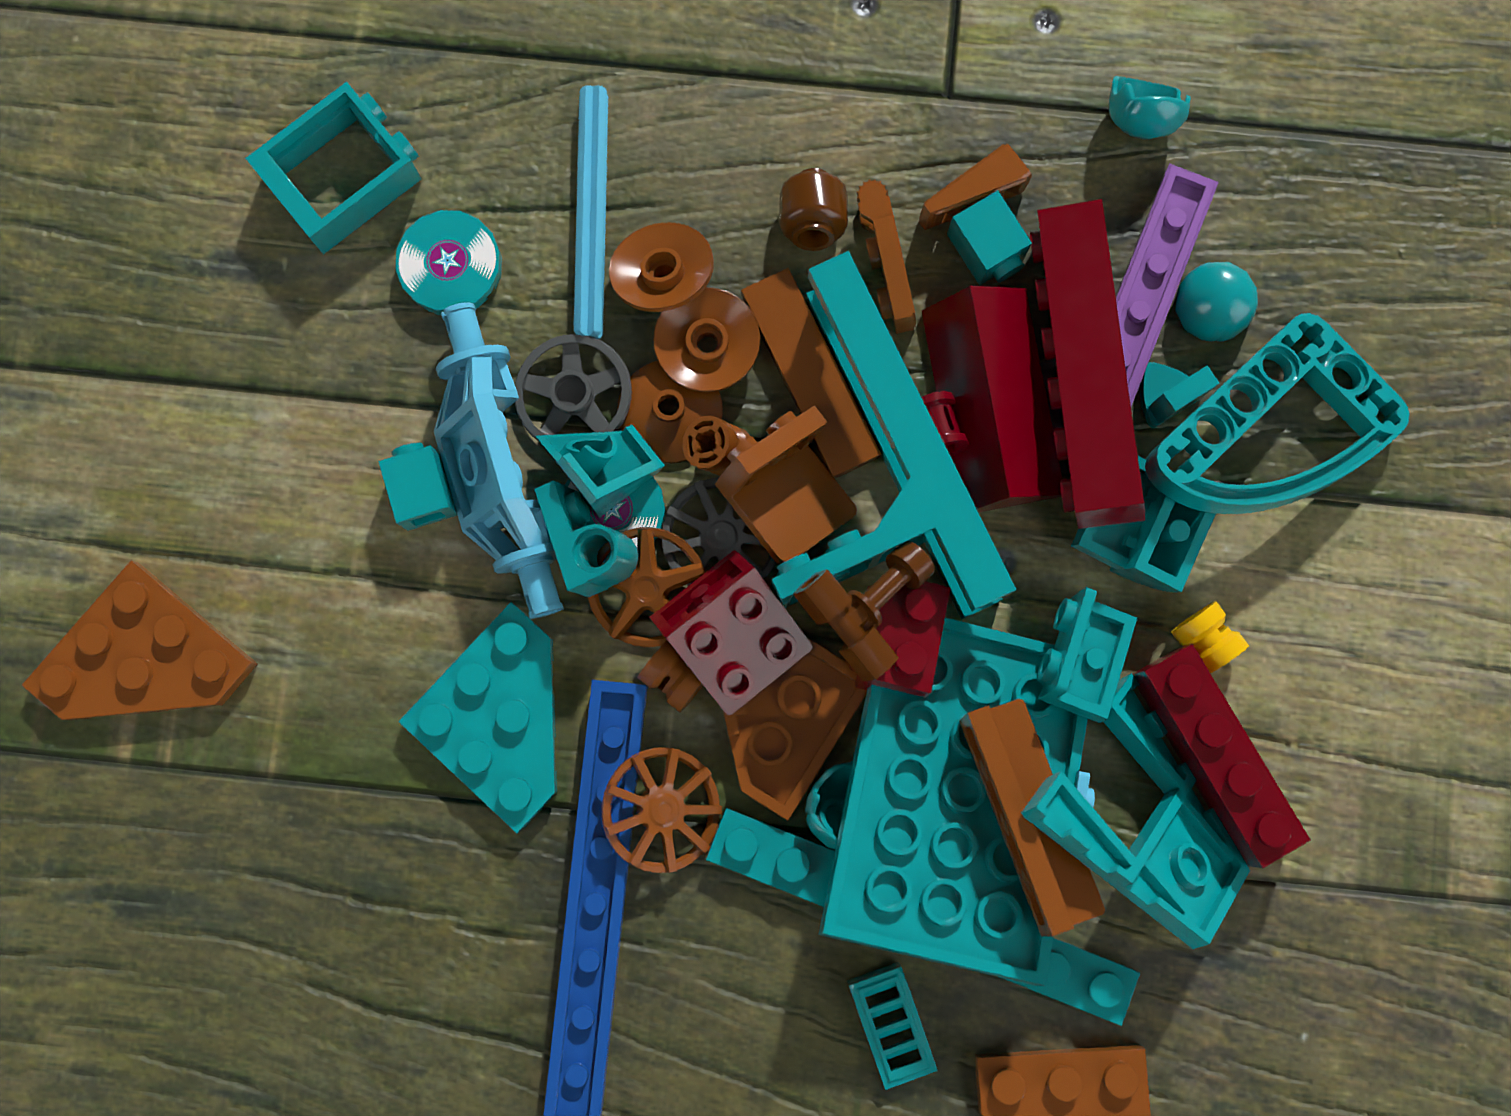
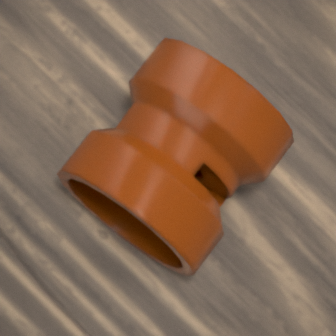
[682,415,751,476]
[638,640,704,713]

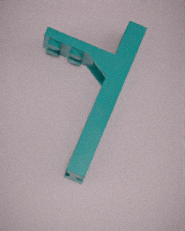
[771,251,1016,620]

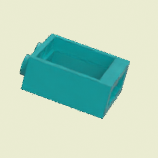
[245,81,422,255]

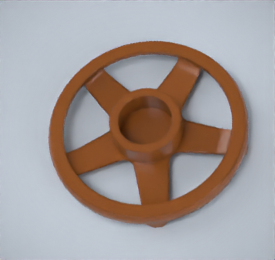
[588,527,705,647]

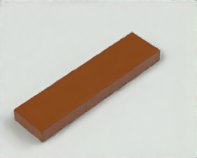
[741,268,881,479]

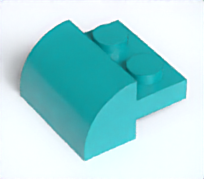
[1071,456,1216,592]

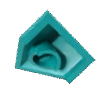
[535,425,665,518]

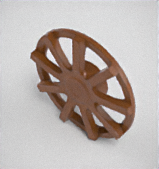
[602,747,722,873]

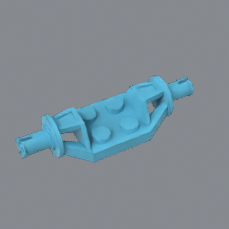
[434,302,564,619]

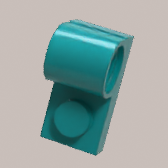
[534,480,638,597]

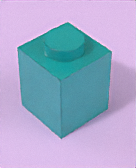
[947,190,1032,286]
[378,443,458,531]

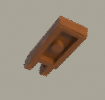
[857,179,916,334]

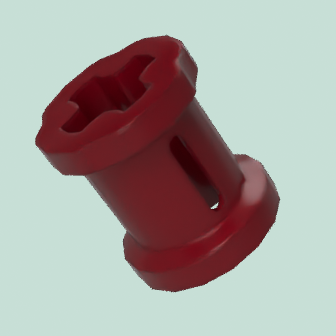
[921,391,969,456]

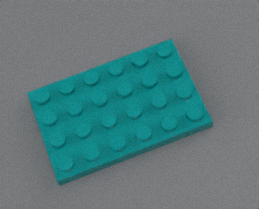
[818,617,1088,986]

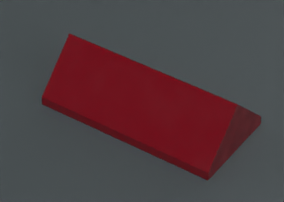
[921,286,1062,513]

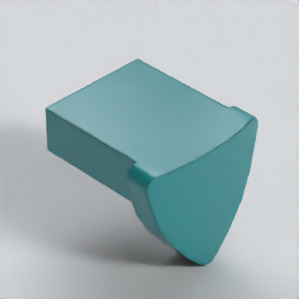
[1139,362,1220,428]

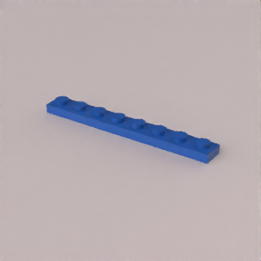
[543,680,648,1116]

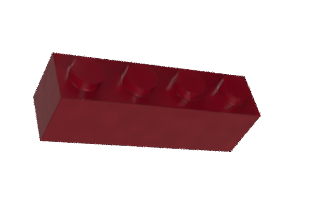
[1133,644,1311,869]

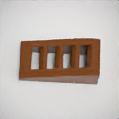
[919,144,1032,230]

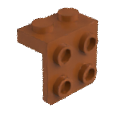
[715,405,857,565]

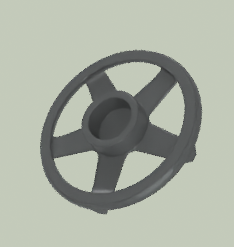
[515,334,632,441]

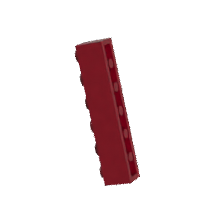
[1030,199,1145,529]

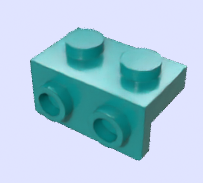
[1038,587,1137,723]

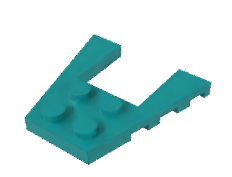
[1021,673,1250,949]

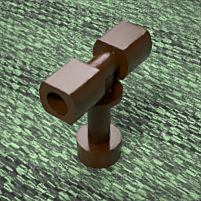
[793,541,934,682]

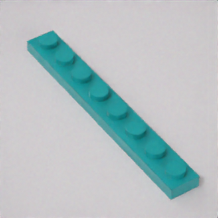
[706,808,1140,1026]

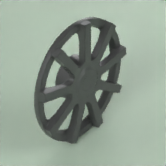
[662,477,776,586]

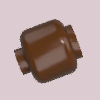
[779,168,848,251]

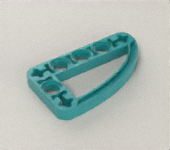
[1145,313,1410,514]

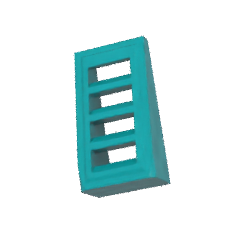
[847,962,938,1090]

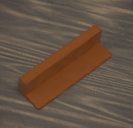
[959,699,1105,937]

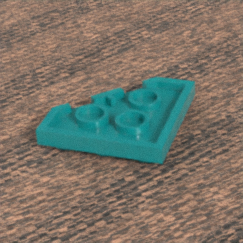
[398,602,557,833]

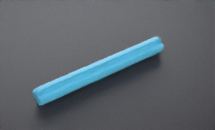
[574,85,608,339]

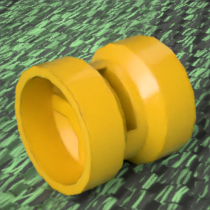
[1171,601,1249,673]

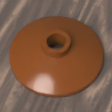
[609,222,714,312]
[654,287,760,392]
[617,361,723,463]

